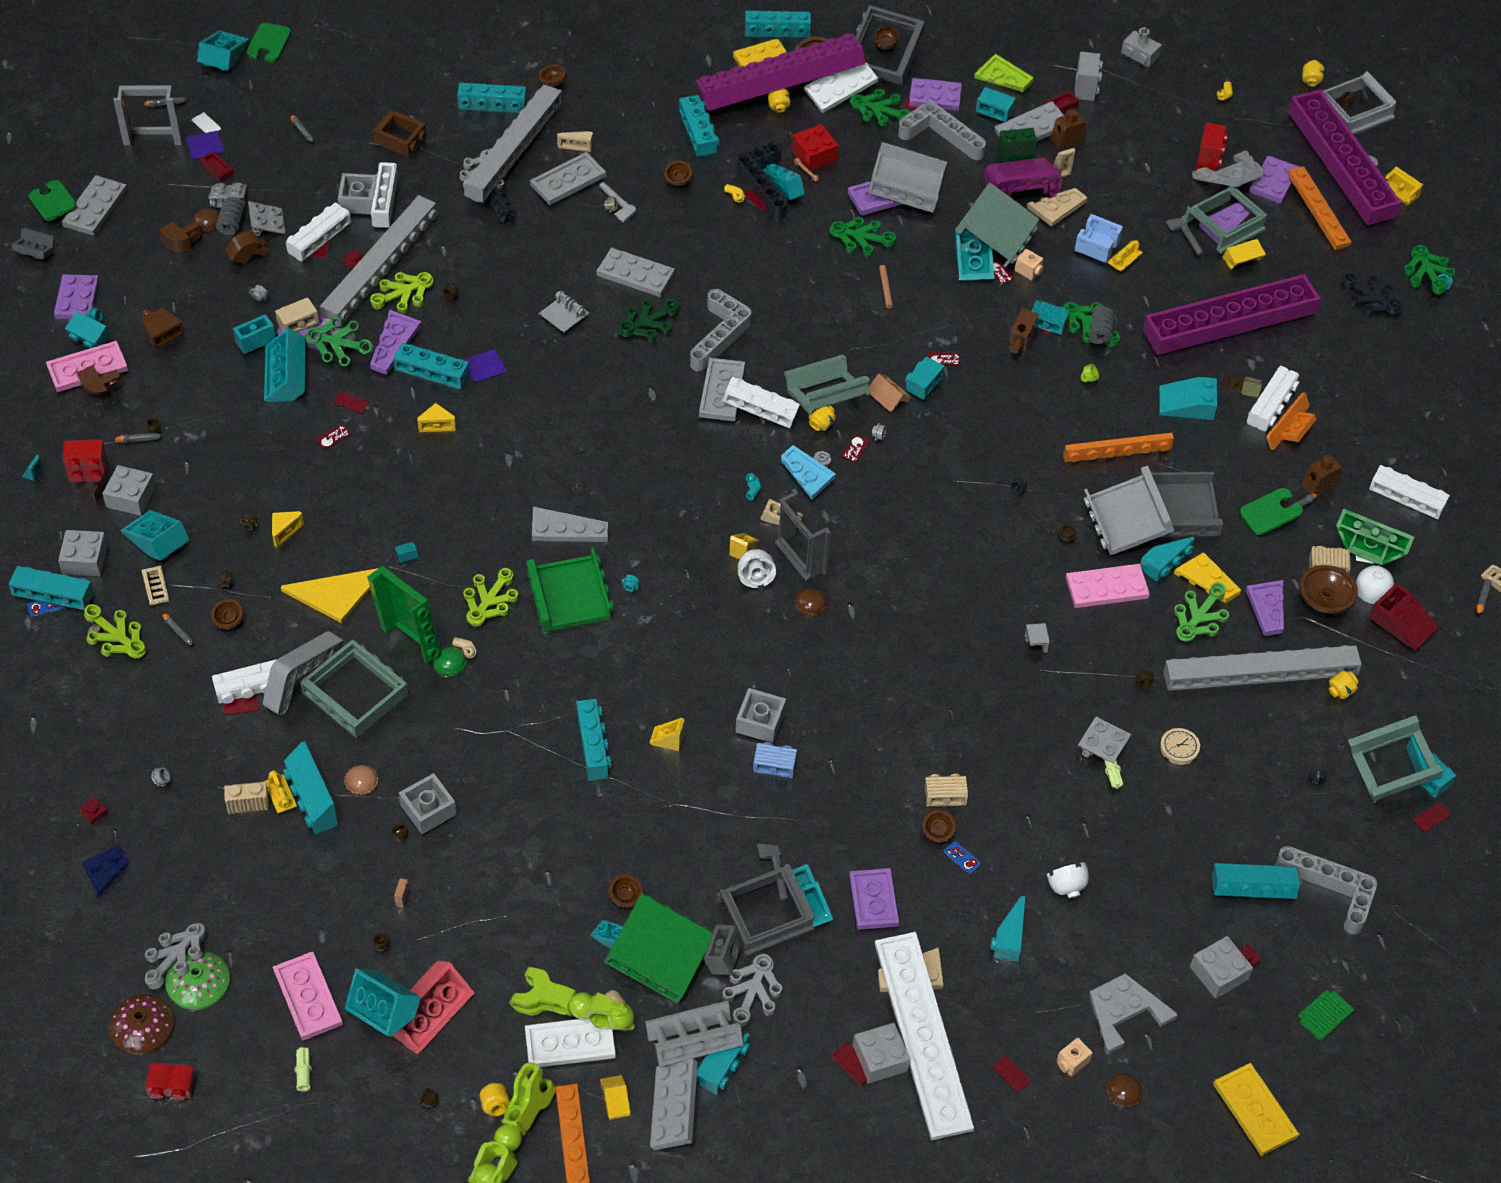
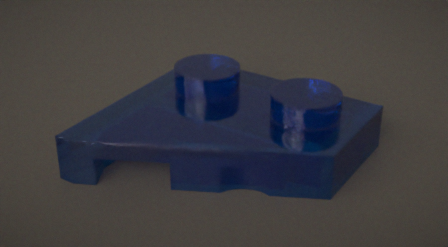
[81,845,129,897]

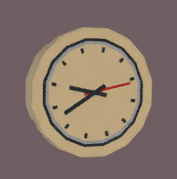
[1160,728,1200,765]

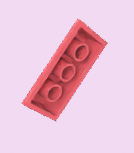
[392,961,474,1054]

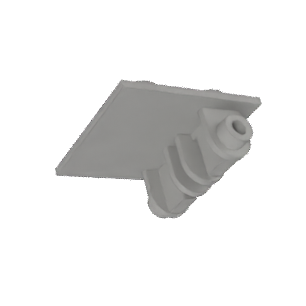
[209,183,247,208]
[248,201,285,236]
[539,291,589,333]
[1078,717,1131,764]

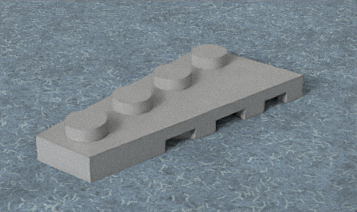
[532,507,608,542]

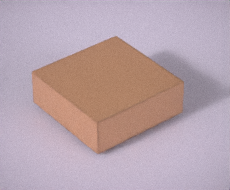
[394,878,409,908]

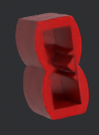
[145,1063,196,1101]

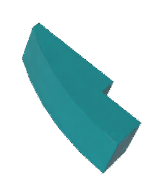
[792,864,833,927]

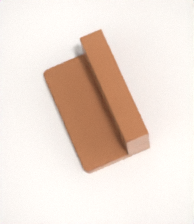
[869,373,911,412]

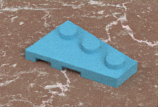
[781,445,836,500]

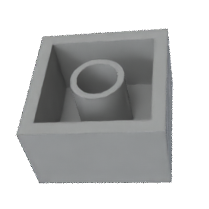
[1075,52,1103,101]
[338,173,377,214]
[103,465,156,516]
[58,530,108,576]
[736,688,786,743]
[399,773,457,834]
[1190,936,1253,999]
[852,1023,911,1084]

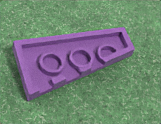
[370,310,421,375]

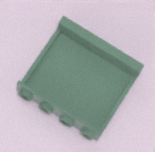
[955,182,1039,267]

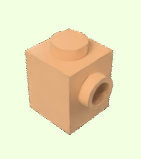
[1015,249,1043,280]
[1057,1038,1093,1077]

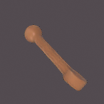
[794,158,819,182]

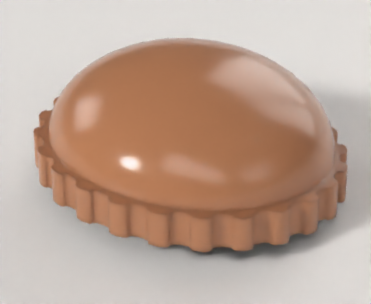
[344,765,379,796]

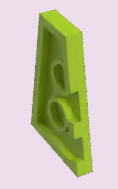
[974,54,1034,92]

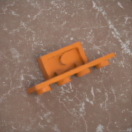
[1267,392,1316,450]

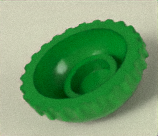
[433,647,467,677]

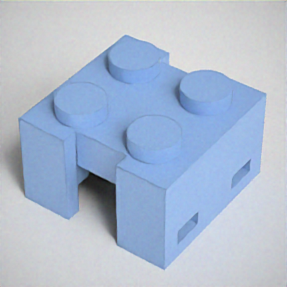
[1075,214,1123,263]

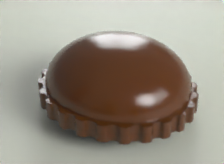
[538,64,567,87]
[664,160,693,186]
[193,208,220,233]
[795,588,828,617]
[210,599,245,630]
[922,809,956,843]
[608,874,644,908]
[1105,1073,1143,1108]

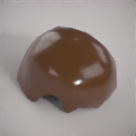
[874,26,899,50]

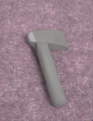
[600,182,636,223]

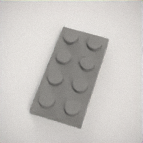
[995,101,1064,141]
[530,152,606,205]
[62,175,127,236]
[597,247,675,297]
[699,358,745,421]
[650,1059,698,1150]

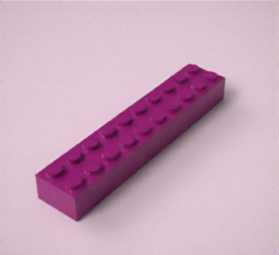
[696,34,866,111]
[1288,89,1402,225]
[1142,274,1321,355]

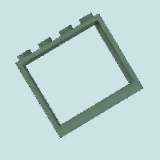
[300,639,409,738]

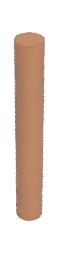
[879,265,893,309]

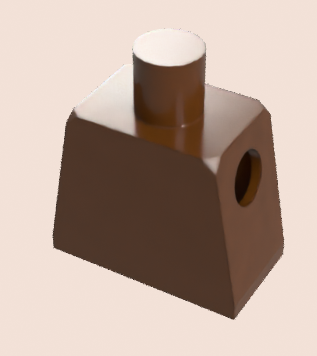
[1050,109,1086,150]
[141,308,184,350]
[1009,308,1039,354]
[1301,455,1342,495]

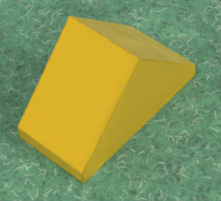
[417,403,456,433]
[272,511,304,547]
[730,533,760,560]
[649,718,685,751]
[600,1075,631,1120]

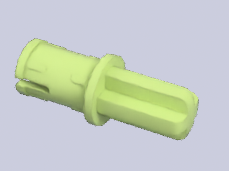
[1104,759,1123,789]
[295,1047,312,1091]

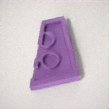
[1199,202,1251,244]
[1246,580,1284,636]

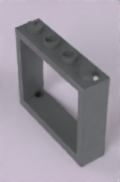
[856,5,925,85]

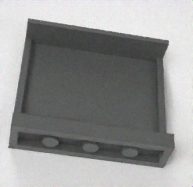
[1140,471,1223,537]

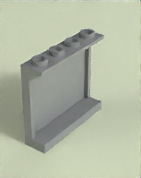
[868,142,947,213]
[1084,465,1174,555]

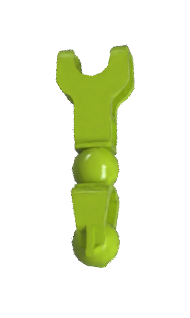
[510,967,635,1030]
[468,1062,556,1183]

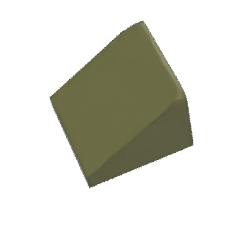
[1241,377,1262,398]

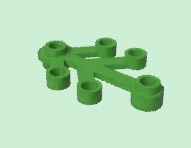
[1174,582,1229,642]

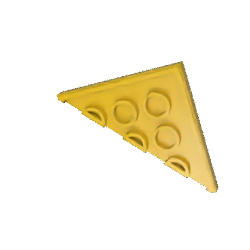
[281,568,378,623]

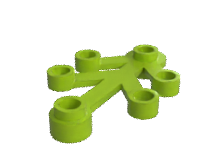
[370,272,433,314]
[463,568,518,627]
[84,604,146,658]

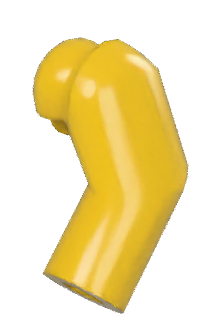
[1217,82,1233,101]
[724,184,745,202]

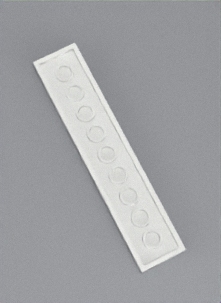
[875,932,974,1140]

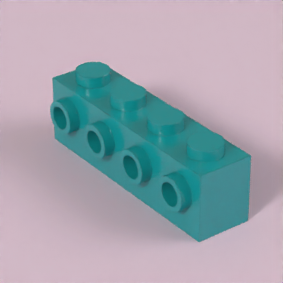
[745,11,811,38]
[457,83,527,113]
[679,95,719,157]
[393,343,470,389]
[9,566,94,610]
[576,699,611,781]
[1211,863,1300,899]

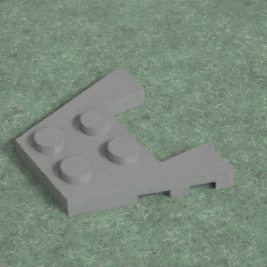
[1192,151,1264,187]
[1089,974,1177,1055]

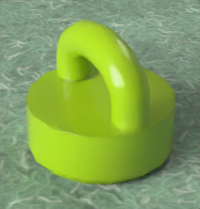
[1081,364,1099,383]

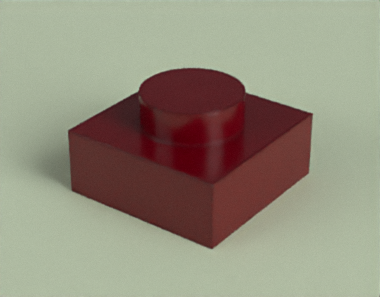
[343,249,365,269]
[78,796,108,825]
[1238,944,1261,967]

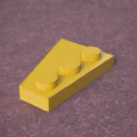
[1174,552,1241,603]

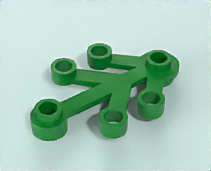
[850,89,910,126]
[830,217,896,256]
[1404,245,1455,294]
[1063,302,1120,347]
[306,317,374,367]

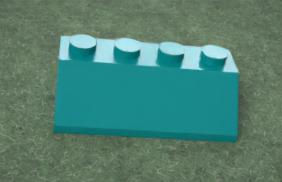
[264,328,306,402]
[283,741,338,834]
[345,968,420,1037]

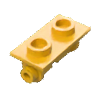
[1108,240,1143,272]
[264,771,297,814]

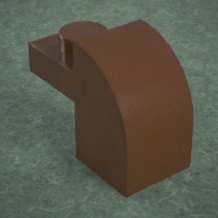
[159,221,202,252]
[225,231,270,264]
[76,365,120,395]

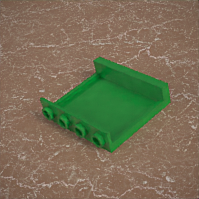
[526,548,614,632]
[367,566,441,664]
[604,893,713,1003]

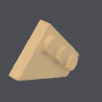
[1027,188,1088,227]
[878,948,943,992]

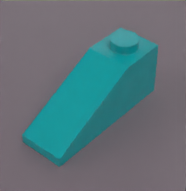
[990,896,1025,961]

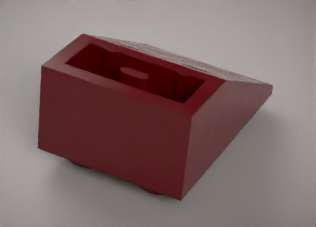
[1369,583,1439,651]

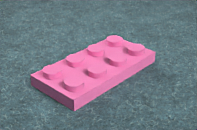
[46,341,128,392]
[1065,564,1150,608]
[273,952,343,1041]

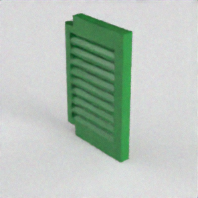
[1298,990,1355,1041]

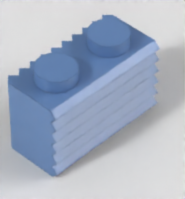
[753,742,797,779]

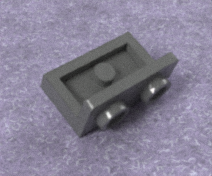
[12,228,55,259]

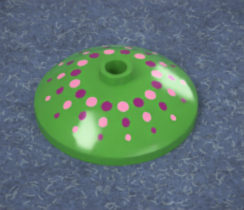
[165,951,230,1010]

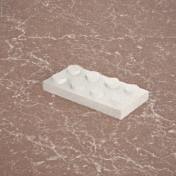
[804,62,878,113]
[525,1018,615,1067]

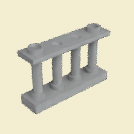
[645,1001,743,1066]

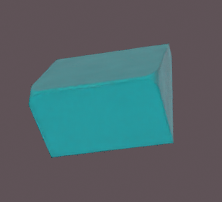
[22,455,43,481]
[395,542,418,563]

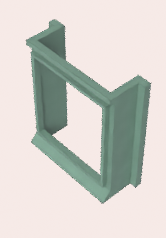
[1181,186,1267,254]
[784,355,870,414]
[1348,715,1443,803]

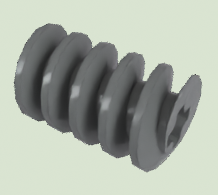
[216,197,245,235]
[1089,306,1115,344]

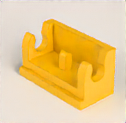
[1385,167,1423,205]
[1222,239,1266,269]

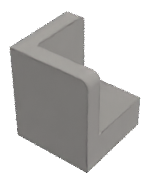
[1024,623,1049,653]

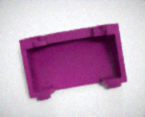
[983,158,1062,198]

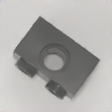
[704,925,743,975]

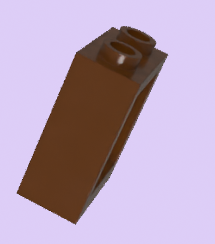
[373,110,427,157]

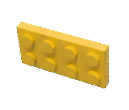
[1213,1063,1299,1156]

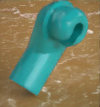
[746,473,761,500]

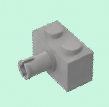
[1122,28,1162,67]

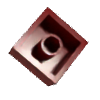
[1196,123,1228,172]
[792,124,839,171]
[63,440,109,482]

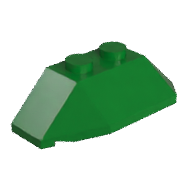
[1336,509,1415,566]

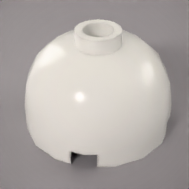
[738,549,776,588]
[1355,565,1394,604]
[1047,863,1089,898]

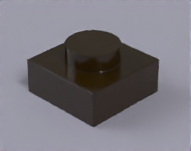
[1222,374,1243,395]

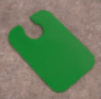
[247,23,291,62]
[29,180,76,221]
[1240,488,1303,535]

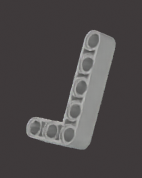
[898,102,986,160]
[690,289,751,371]
[263,631,346,716]
[1275,846,1377,934]

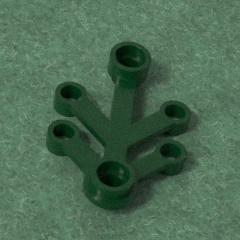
[618,299,679,341]

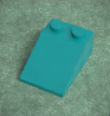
[197,30,250,71]
[954,229,994,281]
[1159,377,1217,420]
[121,510,190,561]

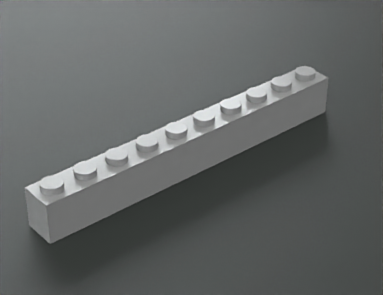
[463,85,562,202]
[320,195,438,322]
[1163,645,1362,691]

